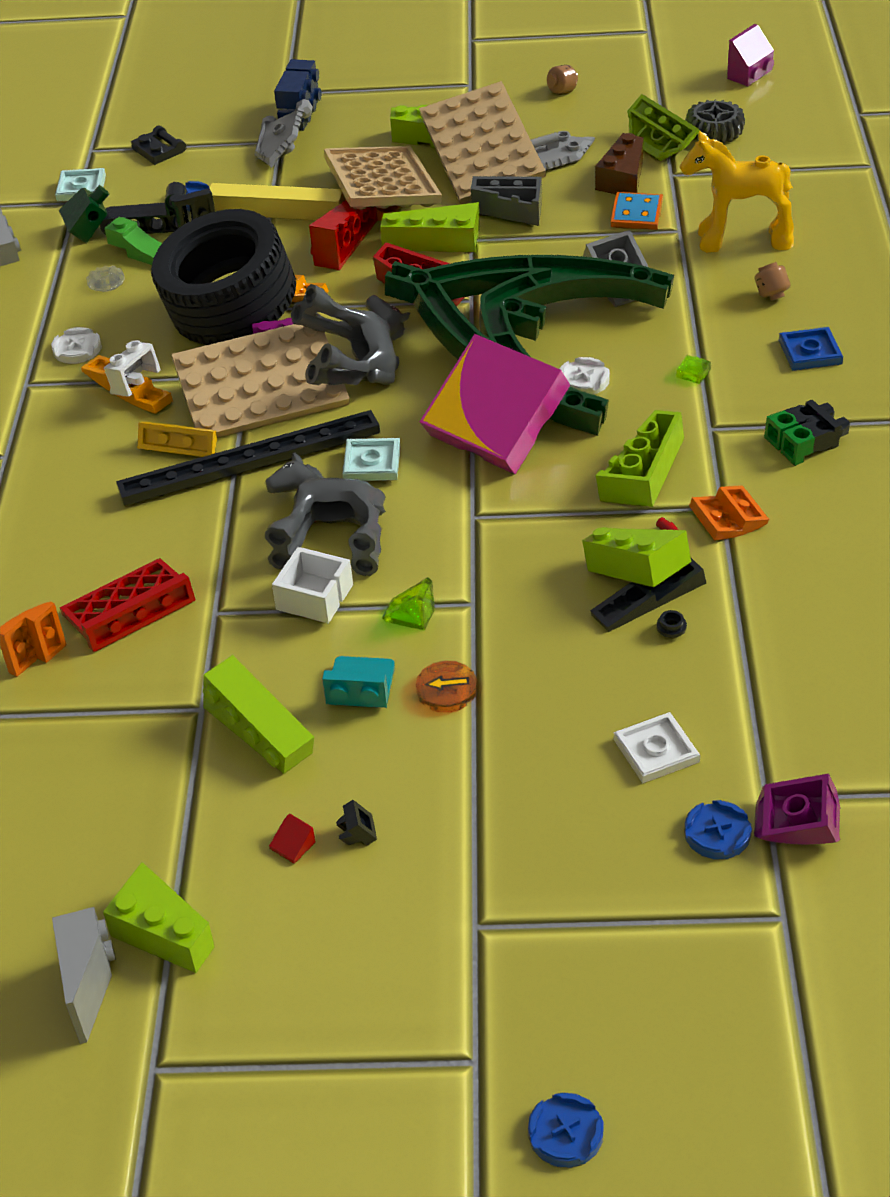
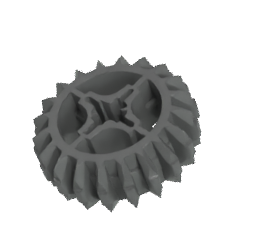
[685,99,745,144]

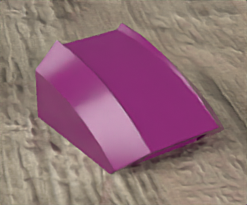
[754,773,841,845]

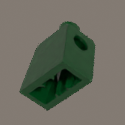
[59,185,110,243]

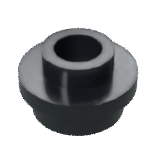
[656,610,687,638]

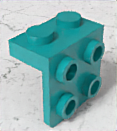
[322,656,395,708]

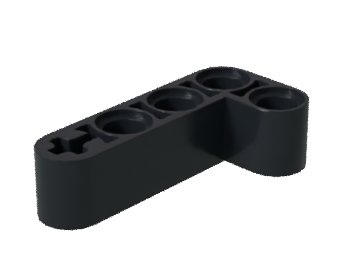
[100,182,190,235]

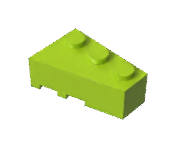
[582,527,691,587]

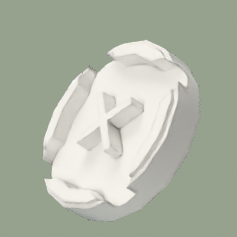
[51,327,102,364]
[559,357,610,395]

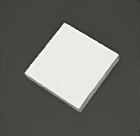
[613,712,700,784]

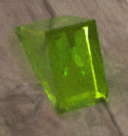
[382,577,435,630]

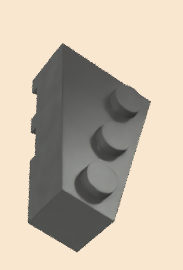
[471,176,542,226]

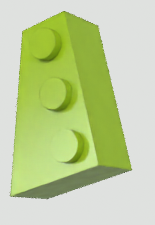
[390,105,435,148]
[103,862,215,973]

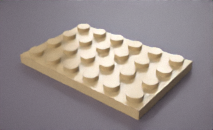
[419,81,546,204]
[324,146,442,209]
[172,324,350,438]

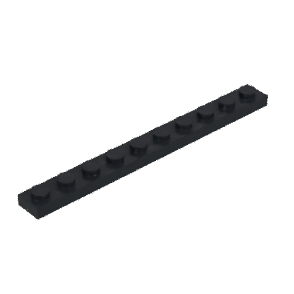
[116,410,380,506]

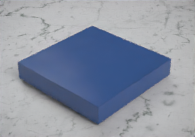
[779,327,843,371]

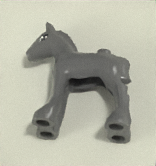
[291,284,411,386]
[265,453,386,576]

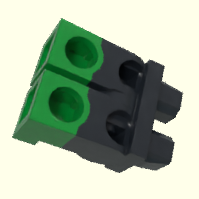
[764,399,850,466]

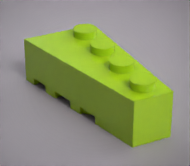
[380,202,480,252]
[596,410,684,507]
[203,655,314,774]

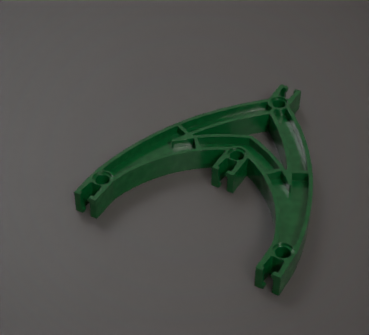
[385,255,674,435]

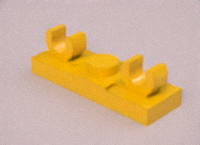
[137,421,217,457]

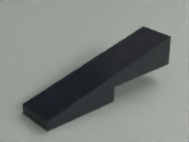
[590,558,707,632]

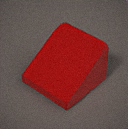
[269,814,316,864]

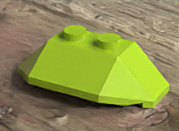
[627,94,700,161]

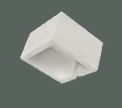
[272,547,353,624]

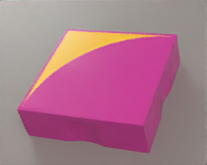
[420,334,570,474]

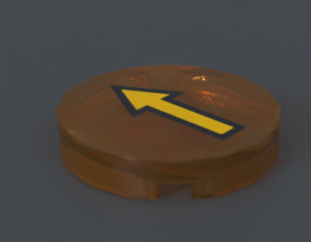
[416,661,477,712]

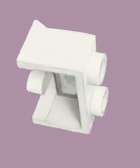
[104,340,161,397]

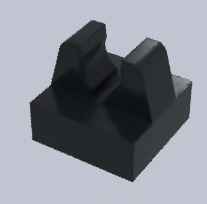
[336,800,377,846]

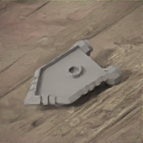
[255,99,313,168]
[531,131,595,171]

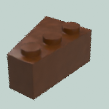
[595,133,643,195]

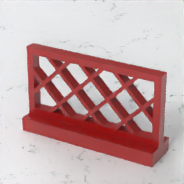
[59,558,196,652]

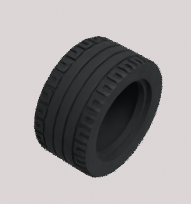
[151,209,296,345]

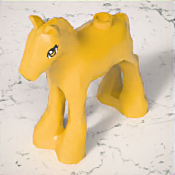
[680,131,794,253]

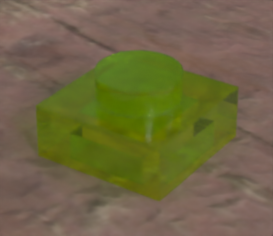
[676,355,711,384]

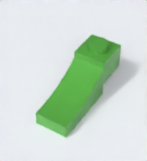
[105,217,162,265]

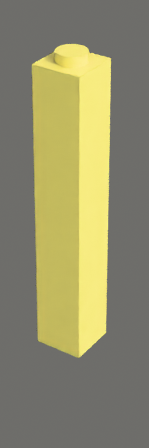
[210,183,345,220]

